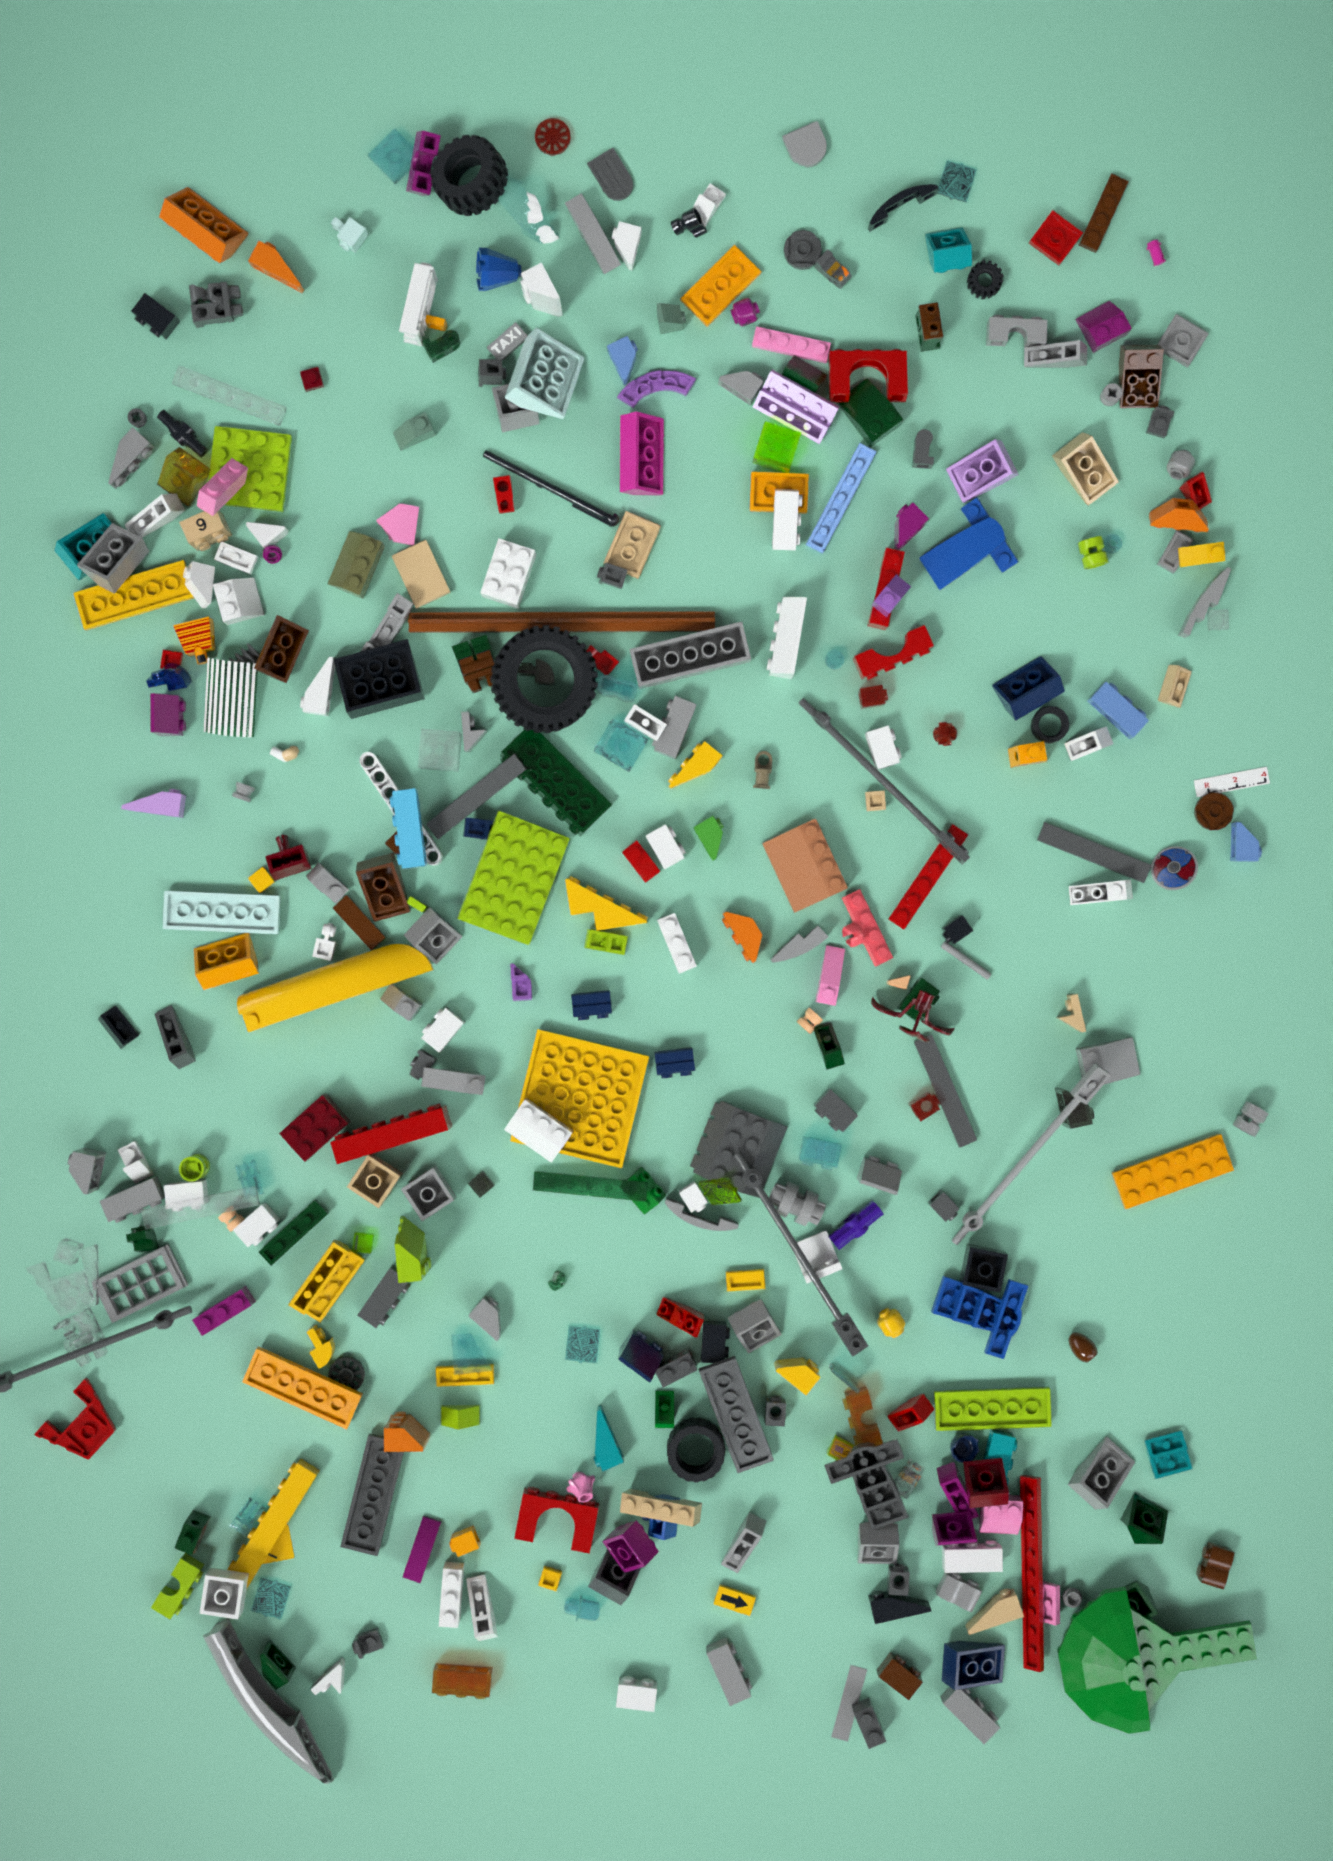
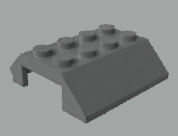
[690,1101,788,1198]

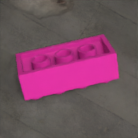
[620,411,664,495]

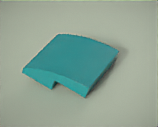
[1144,1431,1193,1479]

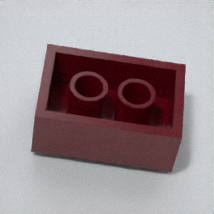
[279,1093,351,1162]

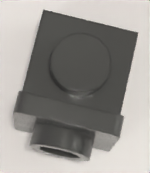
[1146,406,1175,438]
[597,563,628,589]
[352,1628,384,1659]

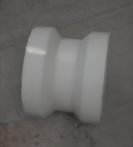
[1100,383,1122,406]
[232,782,255,802]

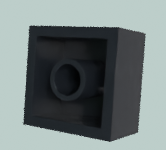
[959,1244,1008,1293]

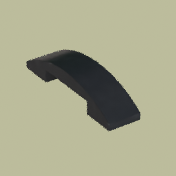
[868,184,939,232]

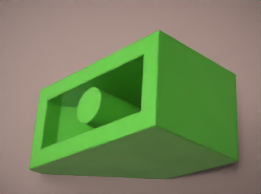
[693,816,724,861]

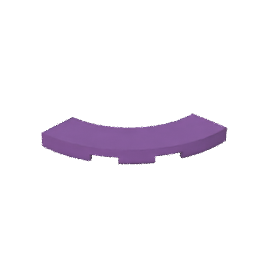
[617,370,696,408]

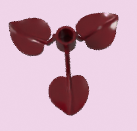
[871,990,955,1043]

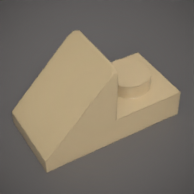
[1056,994,1086,1033]

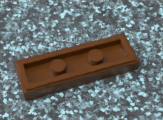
[333,895,386,950]

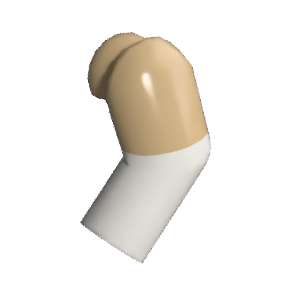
[270,746,299,762]

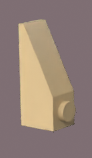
[965,1588,1024,1635]

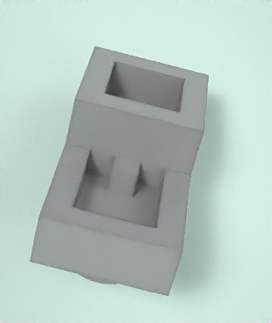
[306,862,349,903]

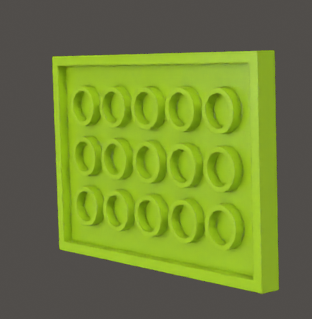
[457,811,570,945]

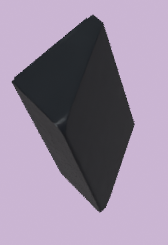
[98,1005,139,1049]

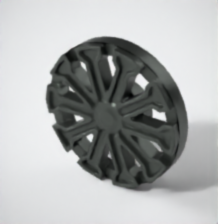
[328,1356,365,1390]

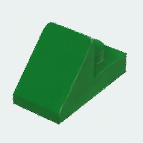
[655,1391,674,1428]

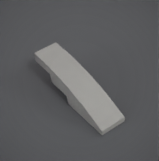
[565,193,621,274]
[1178,567,1231,638]

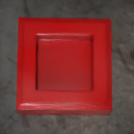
[160,650,183,672]

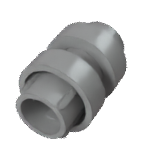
[769,1181,826,1226]

